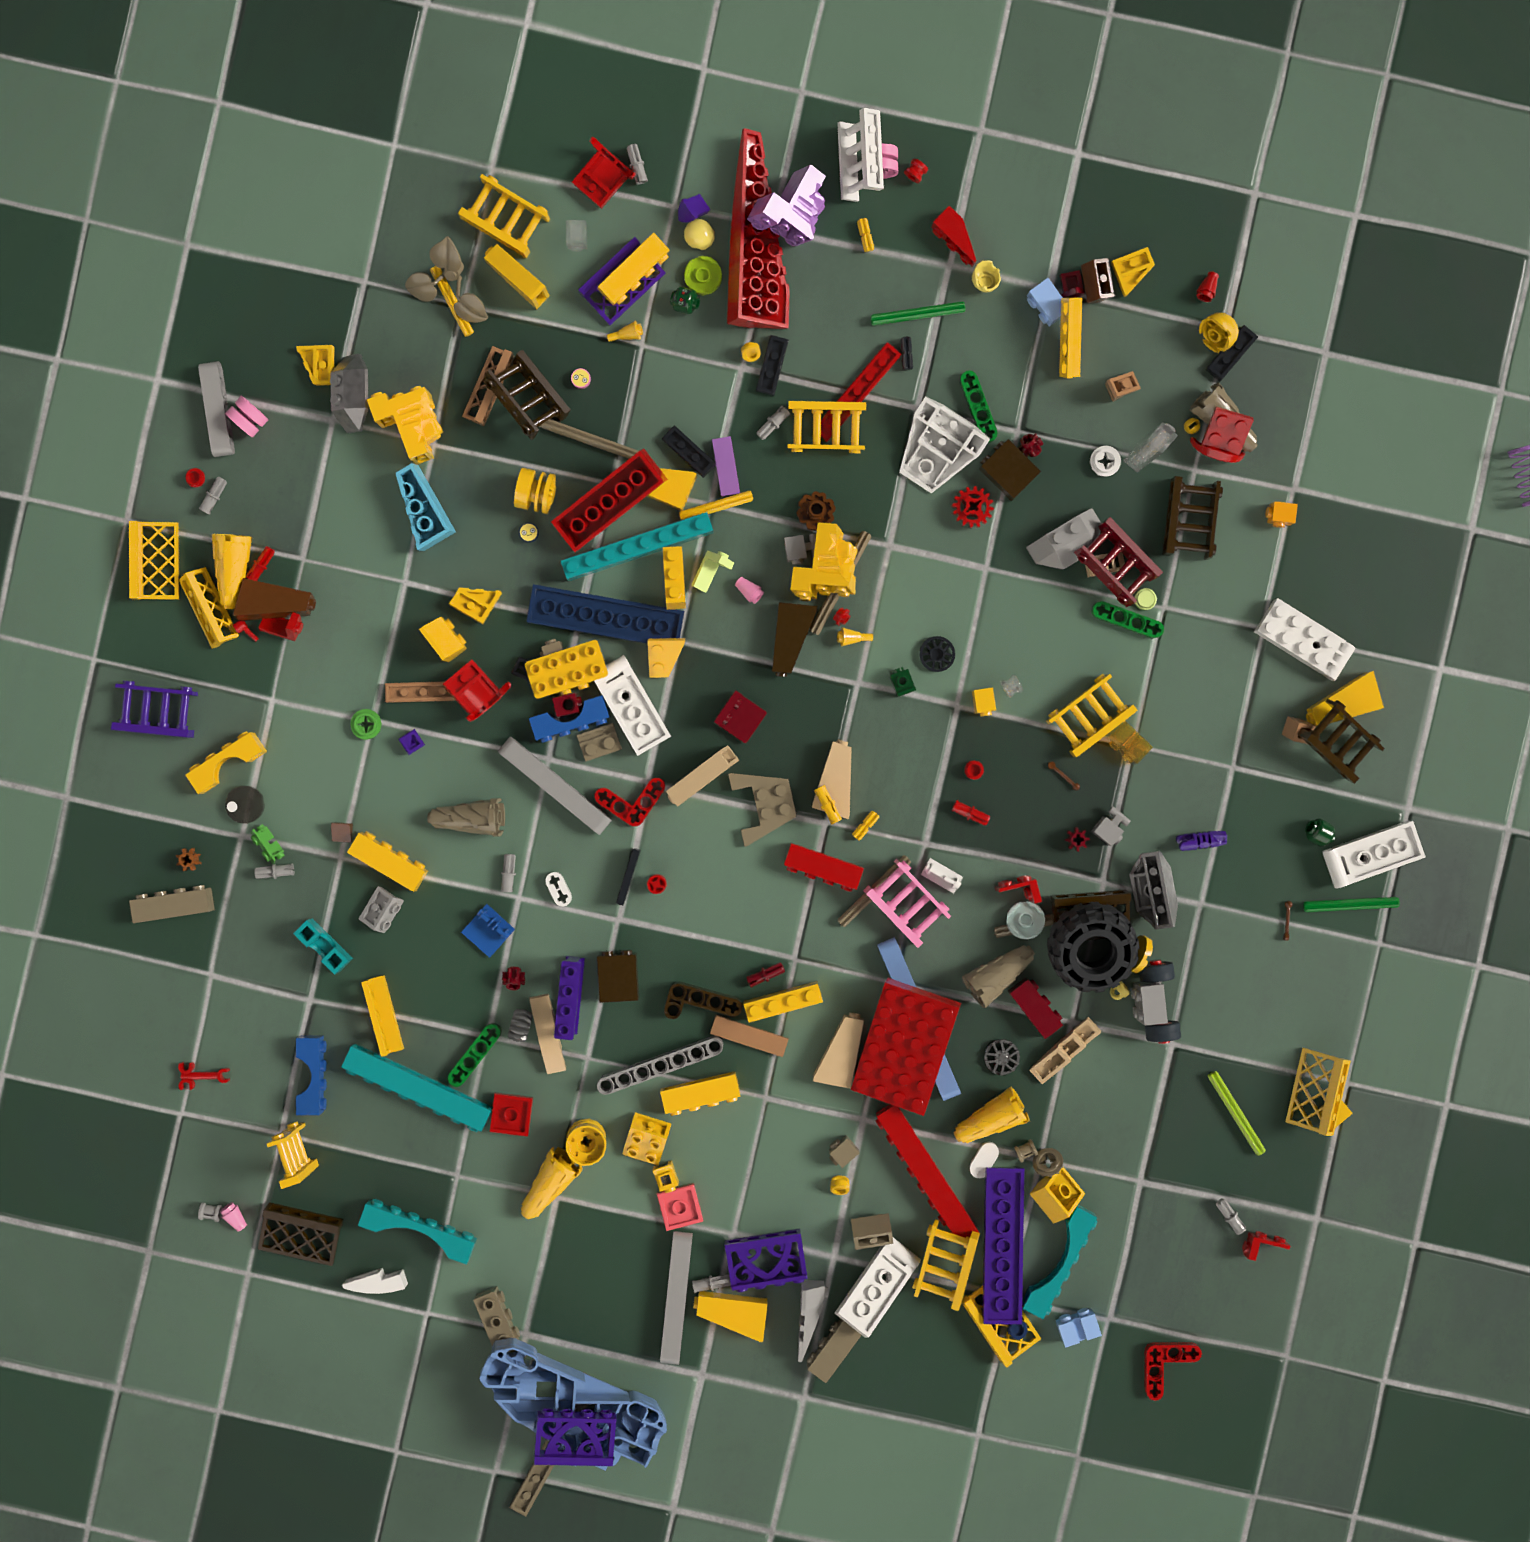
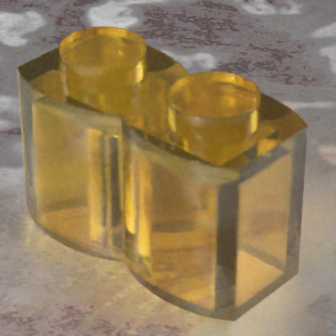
[1107,721,1153,764]

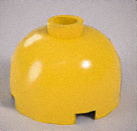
[1199,312,1239,353]

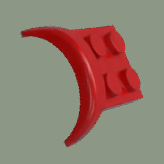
[572,137,636,209]
[1190,407,1254,463]
[443,660,511,722]

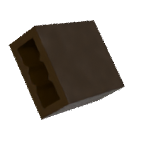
[979,439,1041,501]
[597,950,639,1003]

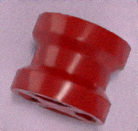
[904,158,928,183]
[647,874,667,894]

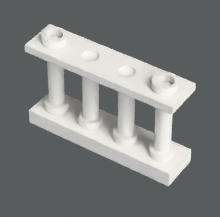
[838,108,884,202]

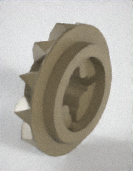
[1033,1148,1064,1178]

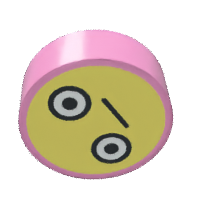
[571,368,591,389]

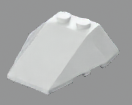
[899,396,990,493]

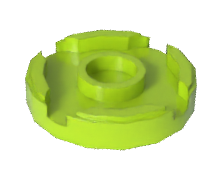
[684,256,722,296]

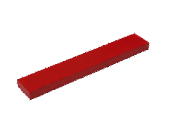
[812,342,902,443]

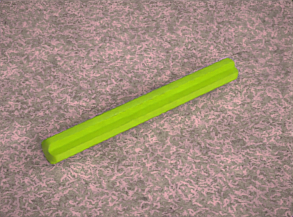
[1208,1071,1266,1156]

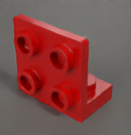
[995,875,1042,904]

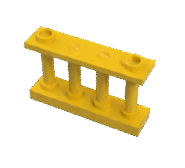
[458,174,550,259]
[788,401,866,453]
[1046,674,1138,757]
[267,1121,319,1189]
[913,1219,980,1311]

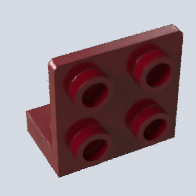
[714,690,767,743]

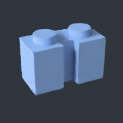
[1027,278,1063,327]
[1055,1308,1102,1348]

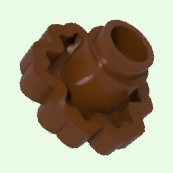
[797,491,836,531]

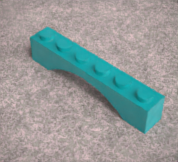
[358,1199,477,1265]
[1022,1205,1097,1319]

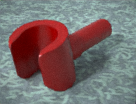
[233,621,259,642]

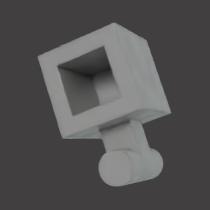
[784,534,816,565]
[1091,806,1131,846]

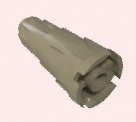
[1189,382,1258,453]
[427,798,505,837]
[962,945,1035,1008]

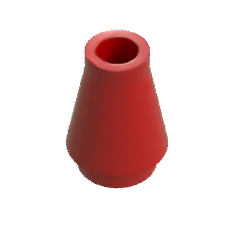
[1197,271,1219,302]

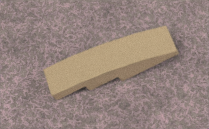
[530,993,566,1074]
[1029,1017,1101,1084]

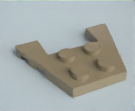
[728,773,797,847]

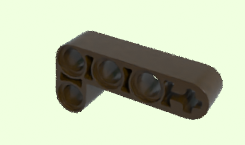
[664,981,742,1019]

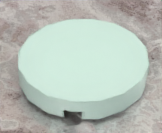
[1007,901,1045,940]

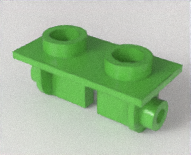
[250,824,285,864]

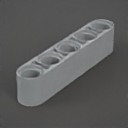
[198,361,235,457]

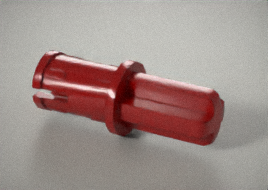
[246,546,275,581]
[951,800,990,826]

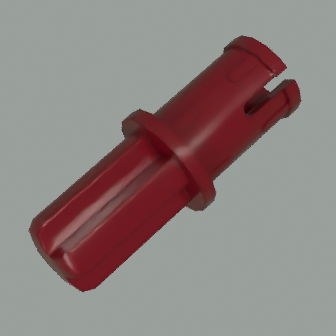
[746,962,785,988]

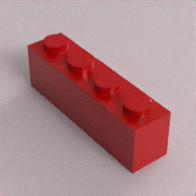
[784,843,864,892]

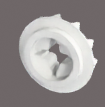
[1090,446,1121,477]

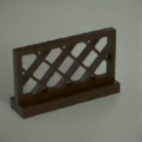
[1051,890,1131,941]
[258,1202,344,1266]

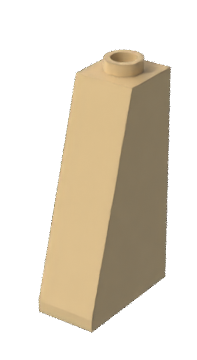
[811,739,852,819]
[666,745,739,807]
[813,1012,864,1089]

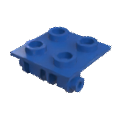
[461,904,515,958]

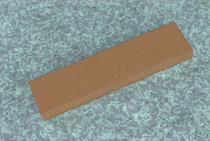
[385,682,456,703]
[710,1015,789,1057]

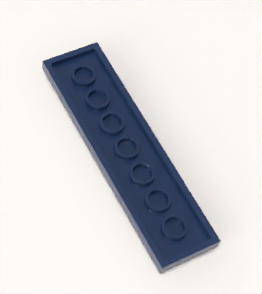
[526,584,685,644]

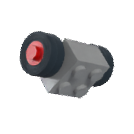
[1131,960,1181,1044]

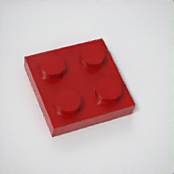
[490,1092,533,1137]

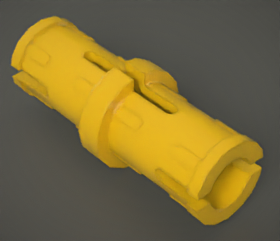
[814,785,842,825]

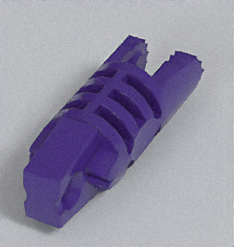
[1175,831,1227,851]

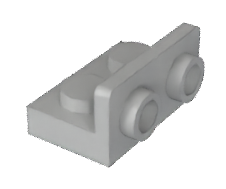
[359,886,404,933]

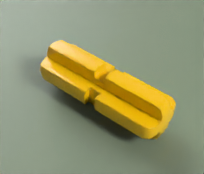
[857,218,874,252]
[852,811,879,841]

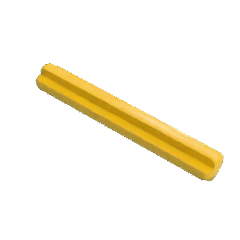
[430,266,474,337]
[679,491,753,520]

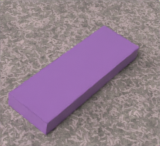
[712,436,740,497]

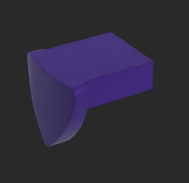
[678,194,711,222]

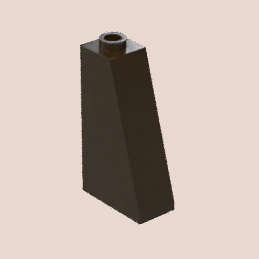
[772,602,817,677]

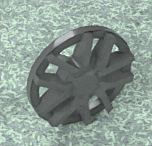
[984,1039,1020,1076]

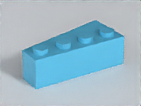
[396,463,456,551]

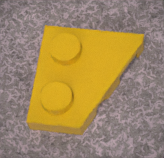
[1111,247,1155,297]
[296,345,334,386]
[449,587,502,624]
[648,638,685,678]

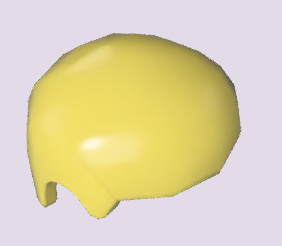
[684,219,715,250]
[972,260,1001,293]

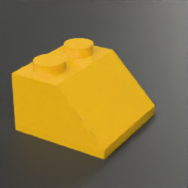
[419,617,467,662]
[1030,1167,1085,1224]

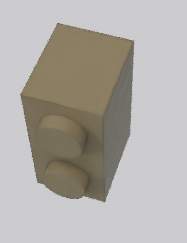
[851,1213,894,1250]

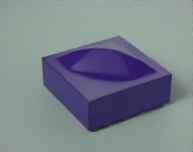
[398,729,425,755]

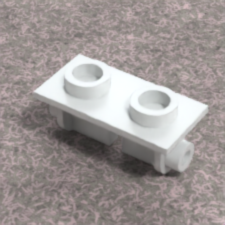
[921,858,963,894]

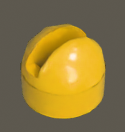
[1184,418,1201,434]

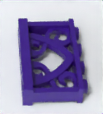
[554,956,585,1040]
[725,1229,808,1292]
[534,1408,617,1466]

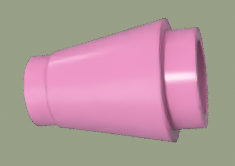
[735,577,764,604]
[220,1202,247,1232]

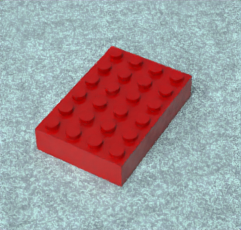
[851,978,961,1116]

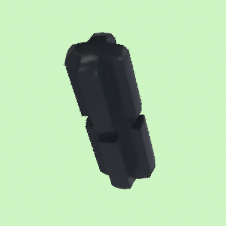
[901,336,913,370]

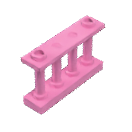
[863,859,951,948]

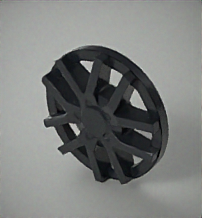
[919,636,955,672]

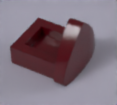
[1060,270,1085,298]

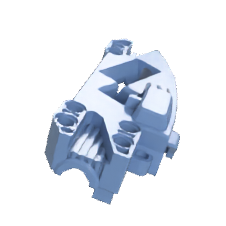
[479,1338,667,1471]

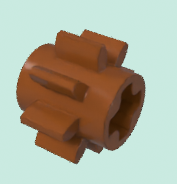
[176,848,201,871]

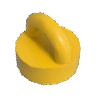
[741,342,761,362]
[830,1175,850,1195]

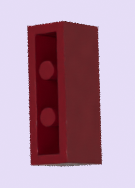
[1008,977,1063,1039]

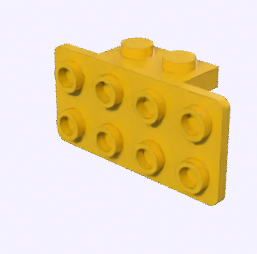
[525,640,608,699]

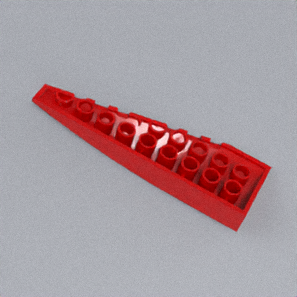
[727,128,790,329]

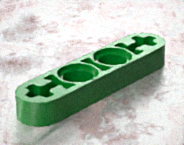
[960,370,998,443]
[1091,601,1164,638]
[448,1023,502,1087]

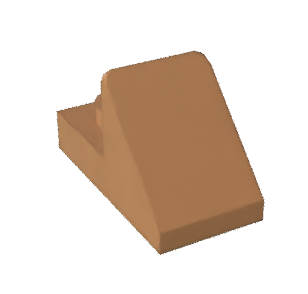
[1105,371,1141,402]

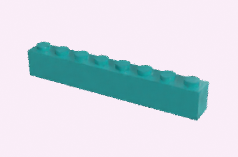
[561,512,714,581]
[341,1044,493,1132]

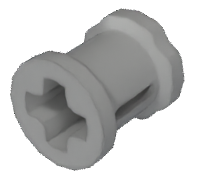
[198,1202,223,1222]

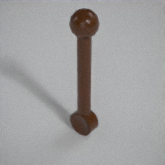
[1048,762,1080,791]
[1283,901,1293,941]

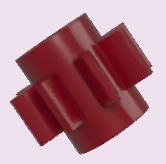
[1018,433,1044,457]
[1064,827,1090,852]
[502,966,525,990]

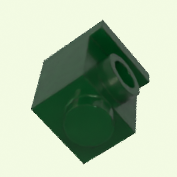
[889,667,916,697]

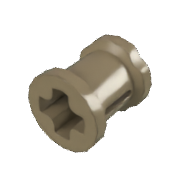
[1014,1139,1038,1163]

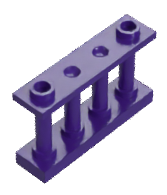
[111,681,198,738]

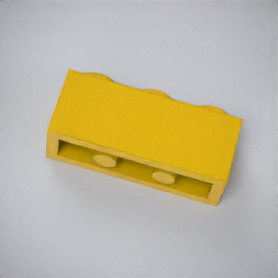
[663,546,686,610]

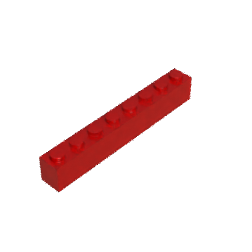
[875,1104,979,1246]

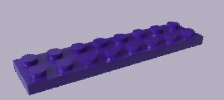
[982,1167,1025,1324]

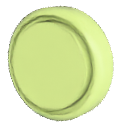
[1134,588,1157,610]

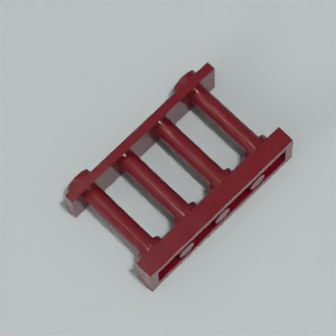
[1074,517,1163,607]

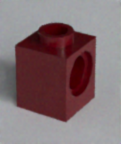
[552,693,583,717]

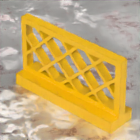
[129,521,179,600]
[1285,1048,1351,1136]
[962,1286,1041,1368]

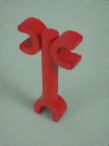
[178,1062,230,1090]

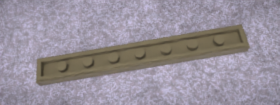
[509,1372,589,1517]

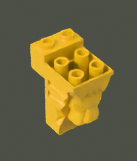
[367,386,443,465]
[790,523,858,602]

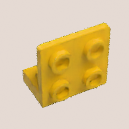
[622,1112,671,1165]

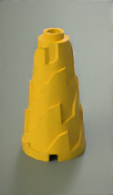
[212,534,252,609]
[953,1086,1030,1143]
[521,1147,583,1219]

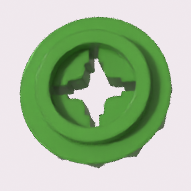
[351,709,382,740]

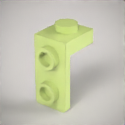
[692,550,734,593]

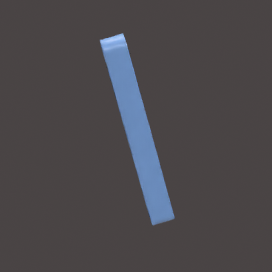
[877,937,961,1101]

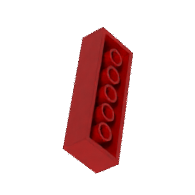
[551,449,668,552]

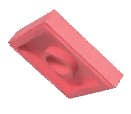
[657,1183,703,1231]

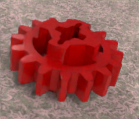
[952,486,994,529]

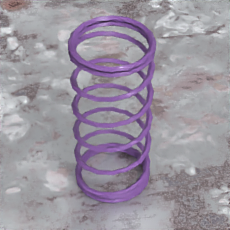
[1507,445,1530,507]

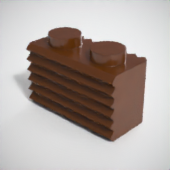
[1081,258,1115,304]

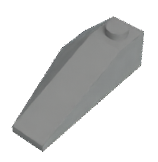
[798,1280,828,1362]

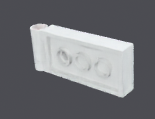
[1254,598,1356,681]
[594,655,671,756]
[1322,821,1425,888]
[835,1237,921,1338]

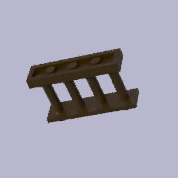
[483,350,571,440]
[1162,476,1223,560]
[1297,699,1385,784]

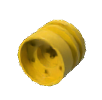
[514,468,556,514]
[566,1119,606,1166]

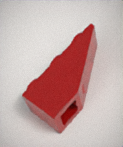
[931,206,977,267]

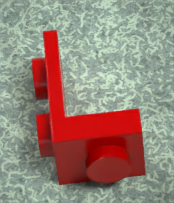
[259,612,303,641]
[1242,1231,1291,1261]

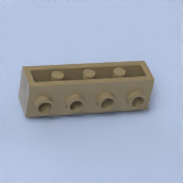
[473,1286,526,1358]

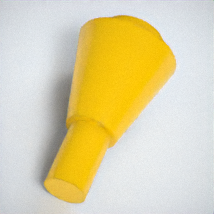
[607,321,643,342]
[837,627,873,646]

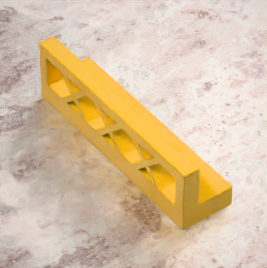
[1059,298,1082,378]
[179,567,239,649]
[361,975,404,1057]

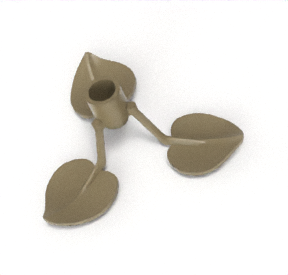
[405,236,488,323]

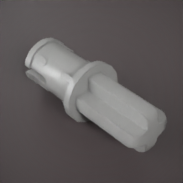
[627,144,648,185]
[756,406,790,440]
[199,477,227,515]
[500,854,516,892]
[254,863,295,879]
[1216,1198,1246,1235]
[692,1274,731,1293]

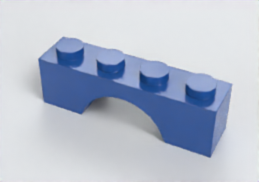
[529,695,611,743]
[296,1035,327,1115]

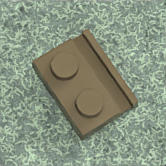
[576,723,622,762]

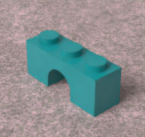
[293,918,353,975]

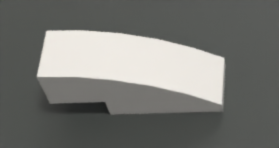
[342,1268,408,1294]

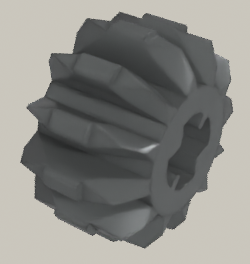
[508,1009,533,1042]

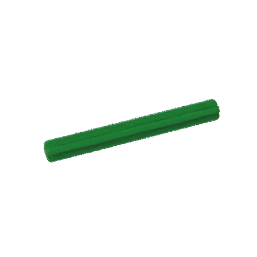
[871,301,965,326]
[1303,897,1400,912]

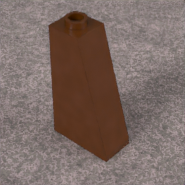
[233,578,316,621]

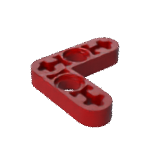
[595,778,665,826]
[1145,1342,1202,1401]

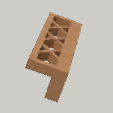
[462,346,514,426]

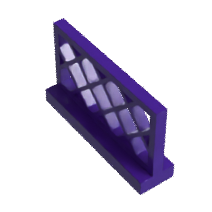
[578,237,666,326]

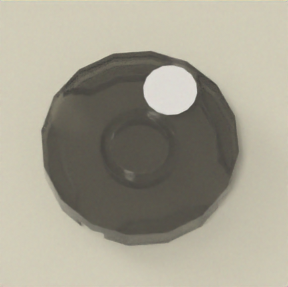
[225,786,265,824]

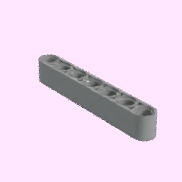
[498,737,612,835]
[597,1036,723,1095]
[660,1231,693,1365]

